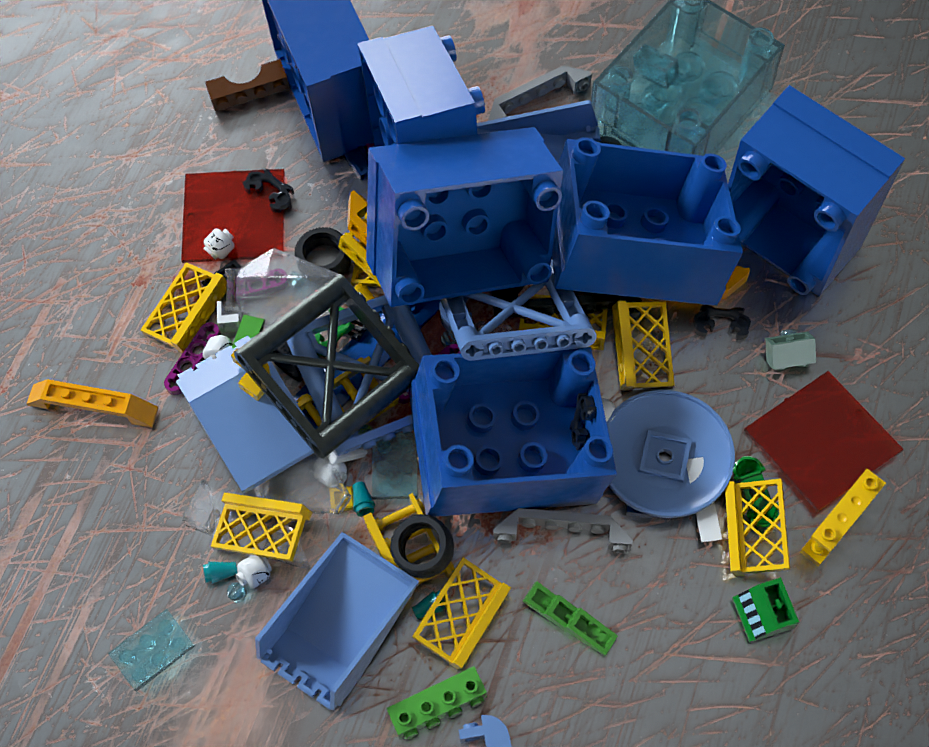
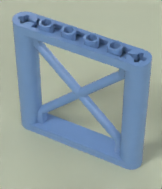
[440,260,597,361]
[287,295,432,456]

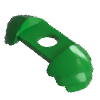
[733,456,779,527]

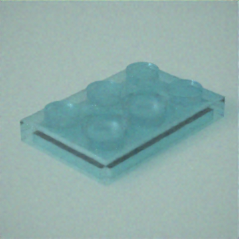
[372,432,418,500]
[108,608,195,692]

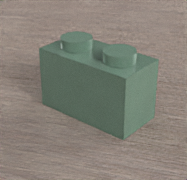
[765,331,816,371]

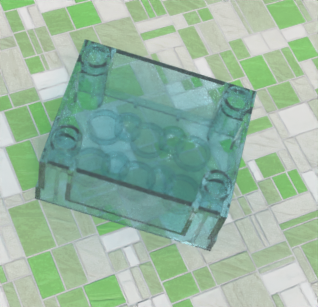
[591,0,785,156]

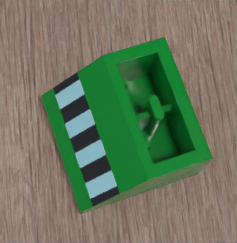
[732,577,799,643]

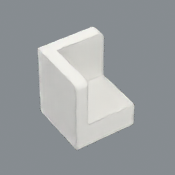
[217,301,242,333]

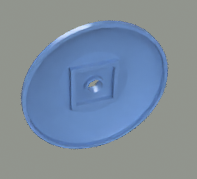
[606,390,735,518]

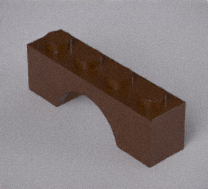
[205,59,290,112]

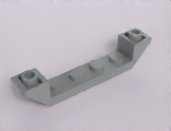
[488,66,592,121]
[493,508,633,553]

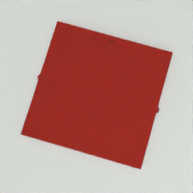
[181,169,285,263]
[744,371,903,512]

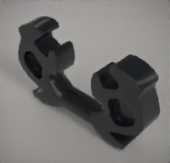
[243,167,294,213]
[693,305,751,339]
[570,393,597,451]

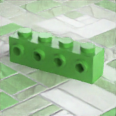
[386,666,487,740]

